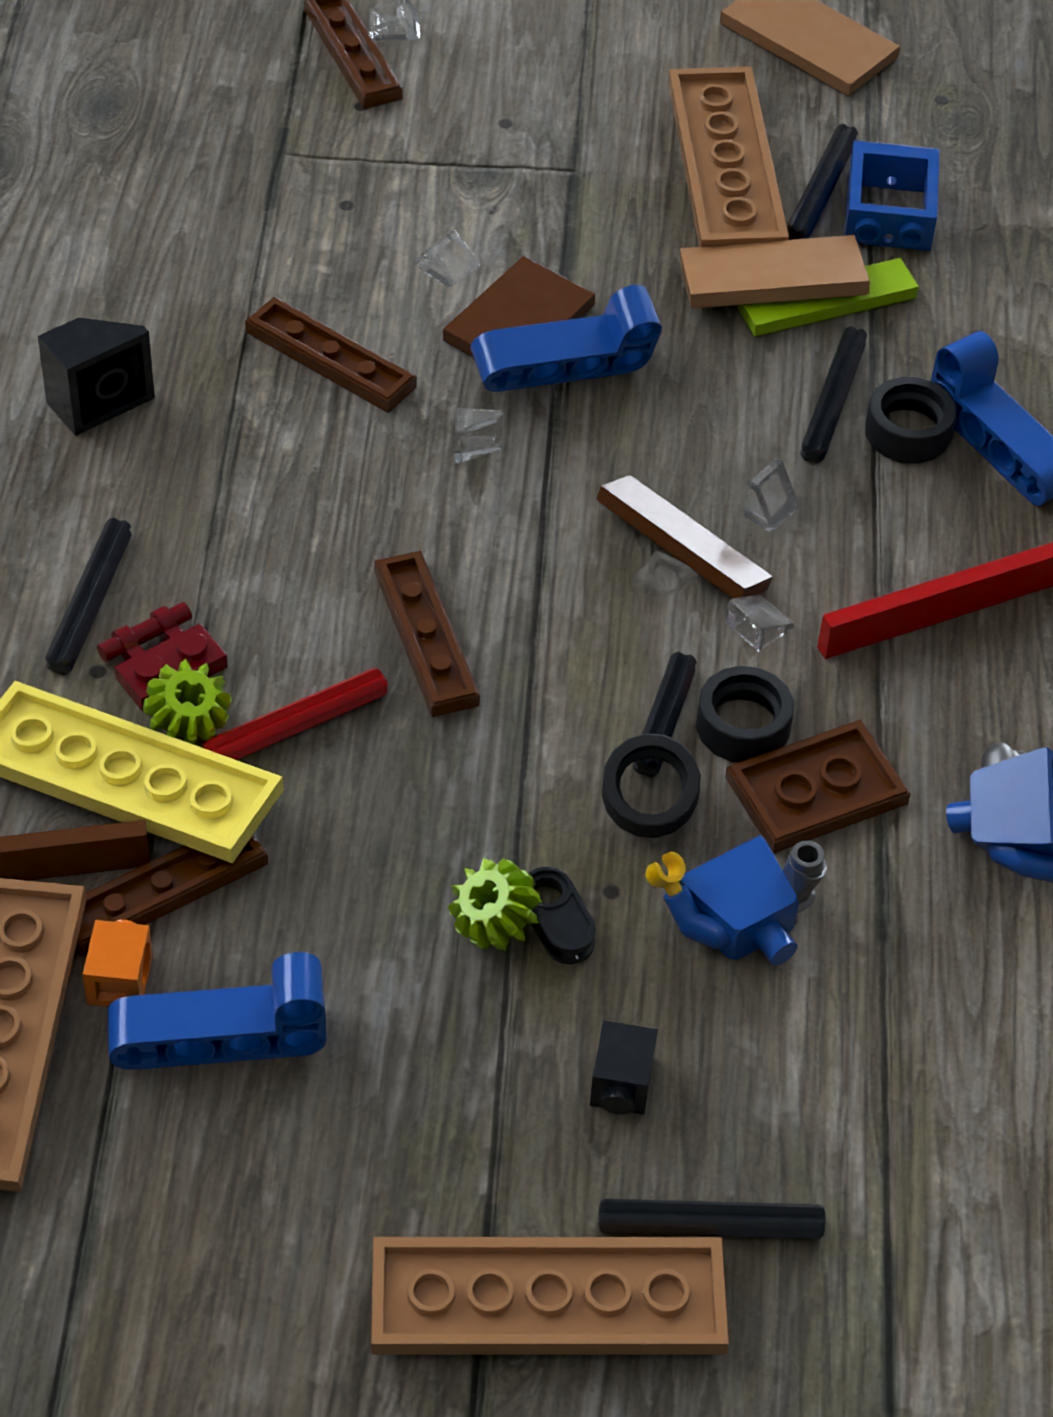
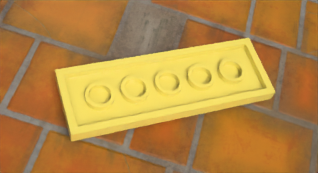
[0,681,284,863]

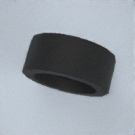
[865,376,956,464]
[696,665,794,762]
[601,733,701,838]

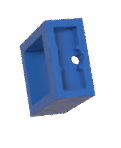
[844,140,940,251]

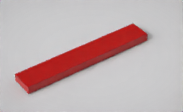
[817,542,1053,659]

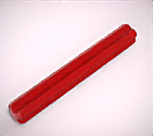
[202,668,388,760]

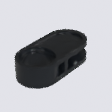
[528,866,596,965]

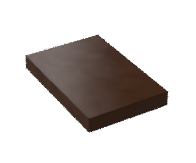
[443,256,595,357]
[725,719,911,853]

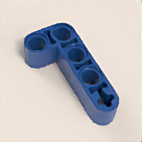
[470,285,662,392]
[931,331,1053,506]
[107,952,326,1070]

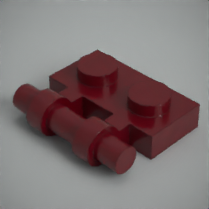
[97,602,228,711]

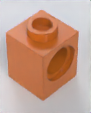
[82,920,153,1007]

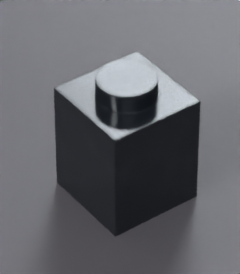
[590,1020,658,1115]

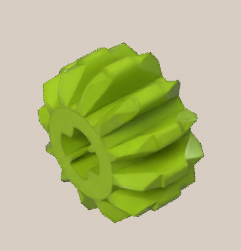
[143,659,232,745]
[447,858,542,951]

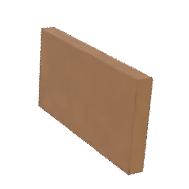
[720,0,900,96]
[680,235,870,309]

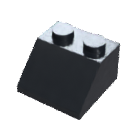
[38,317,155,436]

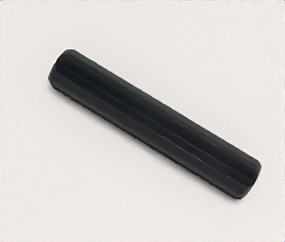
[633,651,697,777]

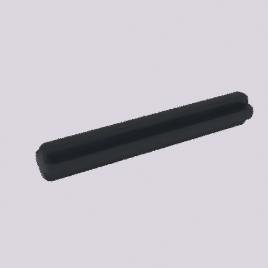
[787,124,858,240]
[800,326,867,463]
[45,517,132,675]
[598,1198,826,1239]

